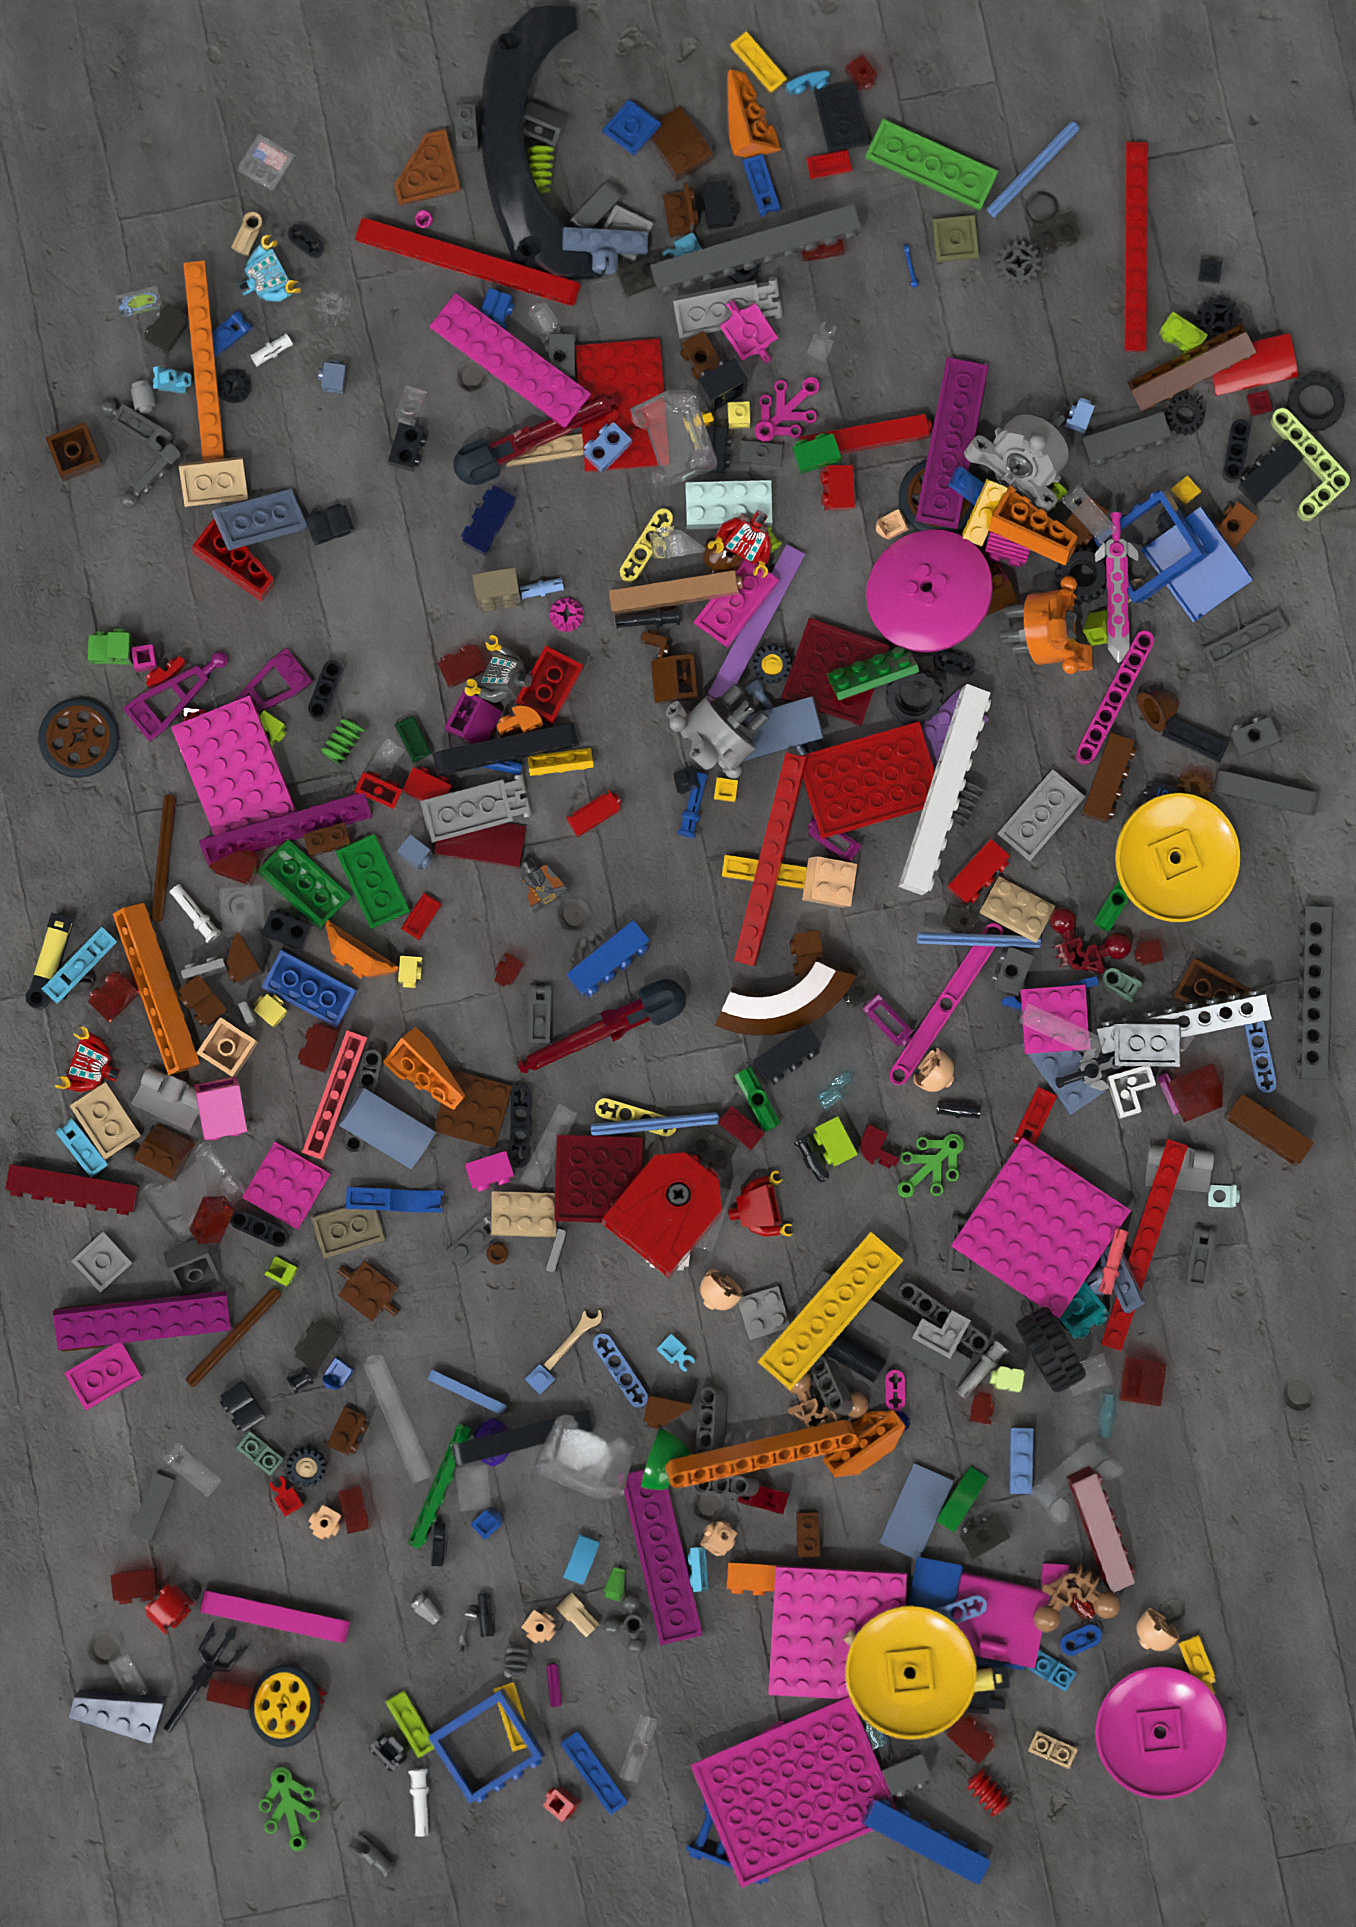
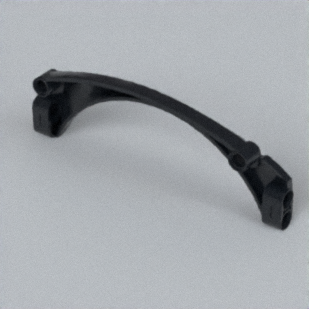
[481,6,603,280]

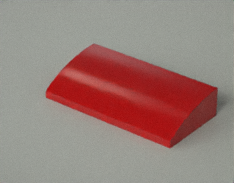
[1211,333,1298,396]

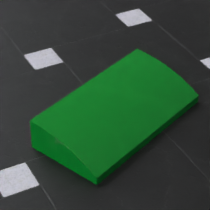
[258,839,351,930]

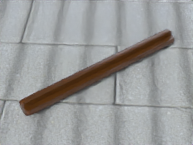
[151,795,176,922]
[186,1288,281,1387]

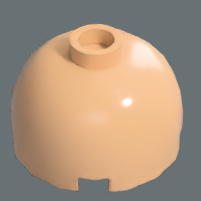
[913,1048,954,1092]
[700,1269,743,1310]
[1136,1608,1180,1651]

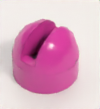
[415,210,434,228]

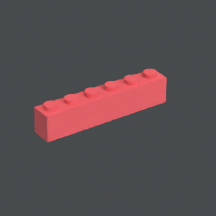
[302,1031,368,1161]

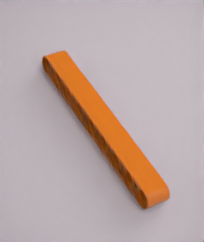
[665,1420,858,1488]

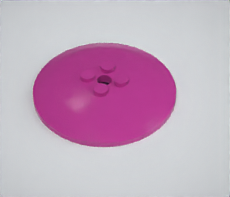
[866,530,993,652]
[1095,1667,1226,1799]

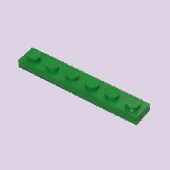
[407,1423,471,1549]

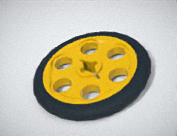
[249,1664,320,1748]

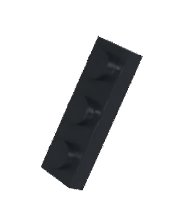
[1161,717,1229,763]

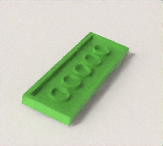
[865,119,998,211]

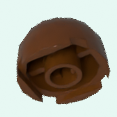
[702,537,745,574]

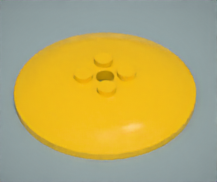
[1115,793,1240,922]
[845,1607,976,1739]

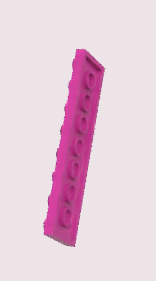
[429,293,591,429]

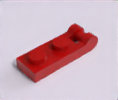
[1012,1087,1057,1145]

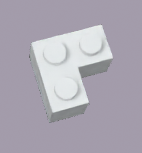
[1106,1066,1156,1119]

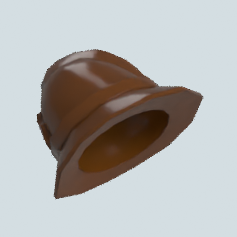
[1136,690,1179,732]

